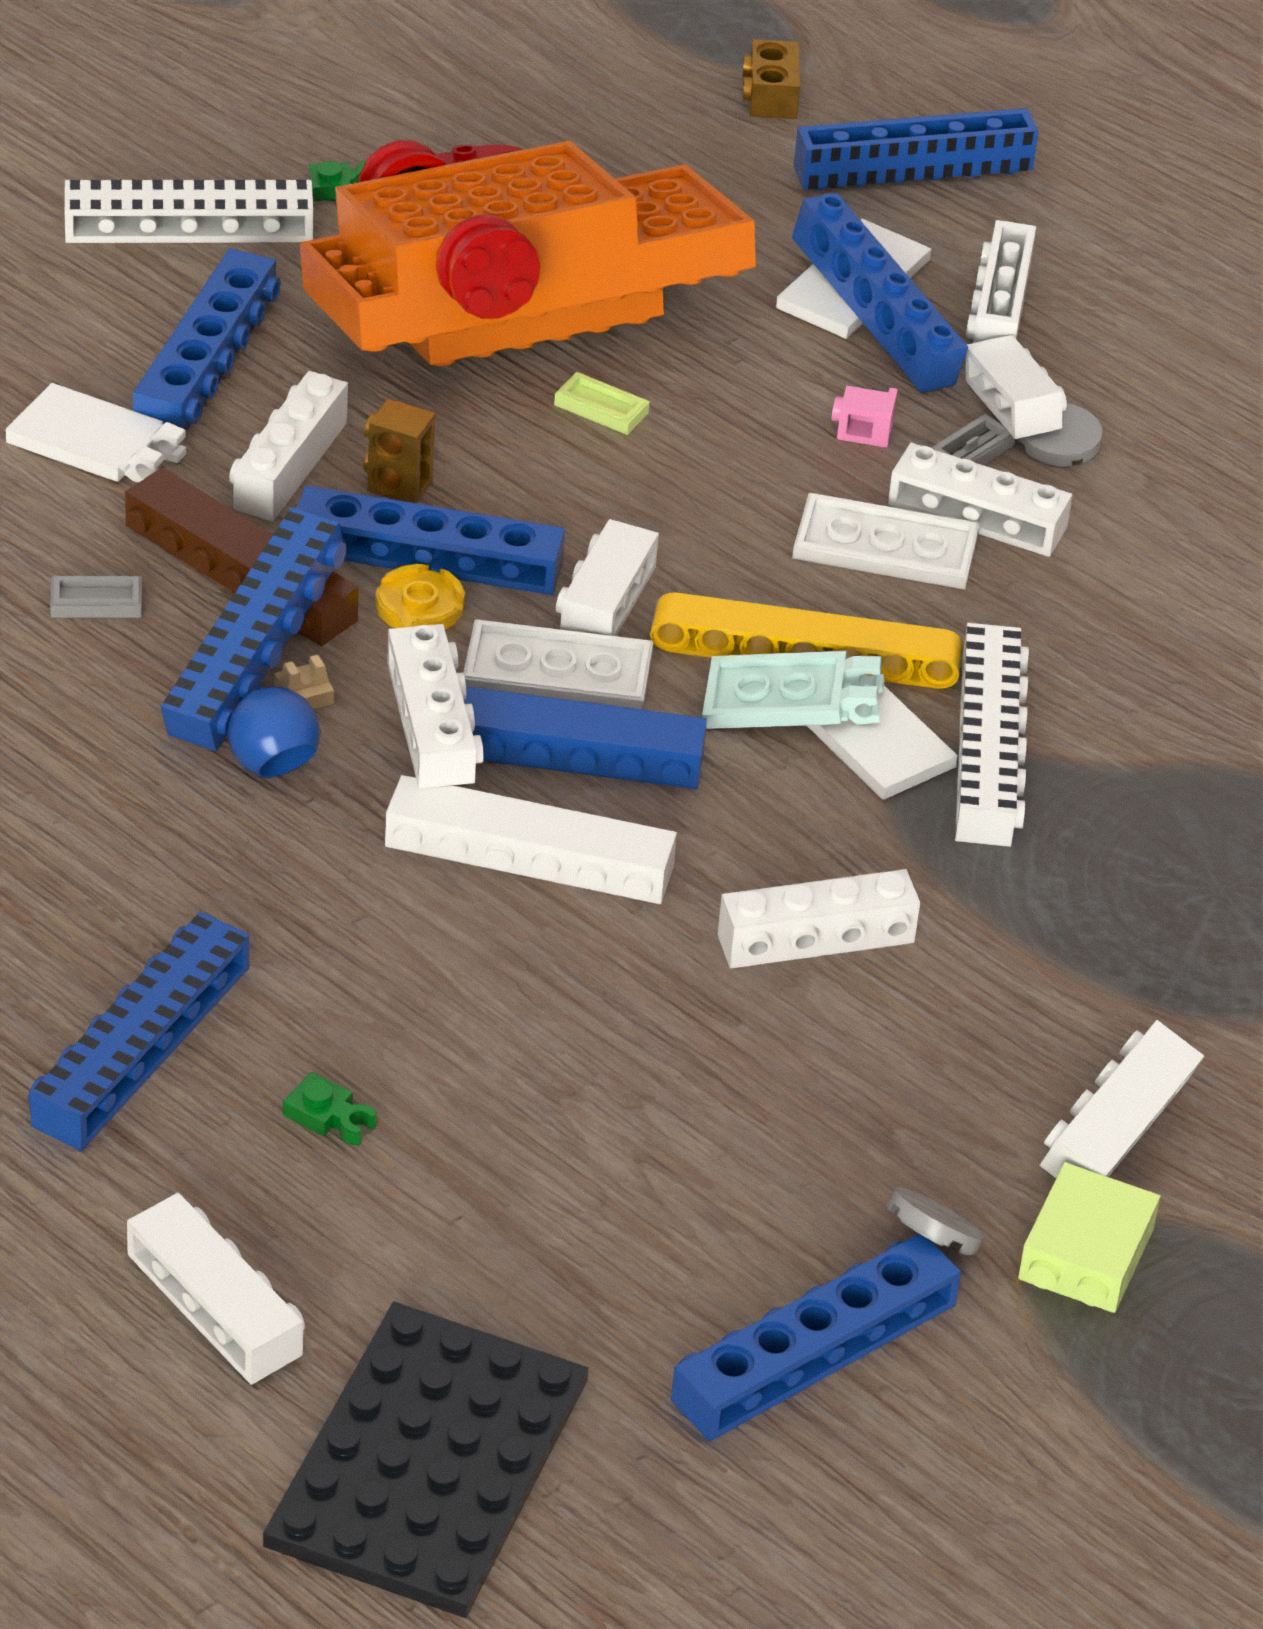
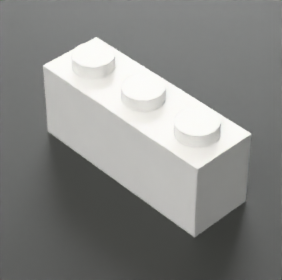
[965,334,1067,439]
[556,519,659,636]

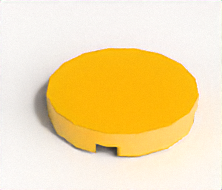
[375,564,465,629]

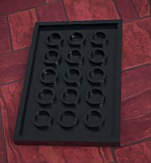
[263,1301,589,1619]

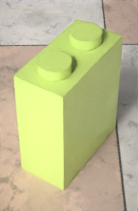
[1018,1162,1161,1313]

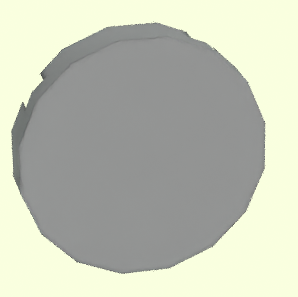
[1017,403,1103,467]
[886,1187,984,1256]

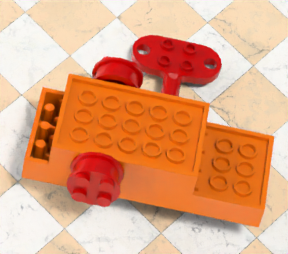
[299,140,756,366]

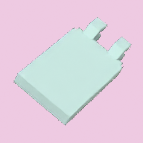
[702,651,885,729]

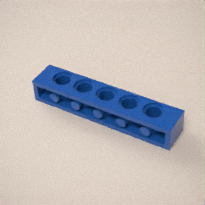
[792,193,968,393]
[133,248,281,431]
[297,485,565,595]
[671,1234,961,1442]

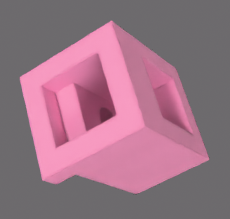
[832,385,898,448]

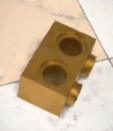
[742,39,800,119]
[363,398,435,503]

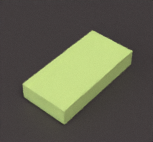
[554,372,650,435]

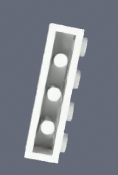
[965,220,1036,343]
[229,371,348,522]
[888,443,1073,557]
[387,624,483,789]
[717,869,920,968]
[1039,1020,1204,1178]
[127,1192,305,1385]

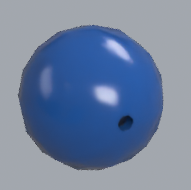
[227,687,321,778]

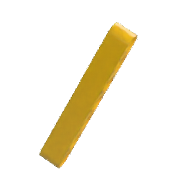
[650,593,963,689]

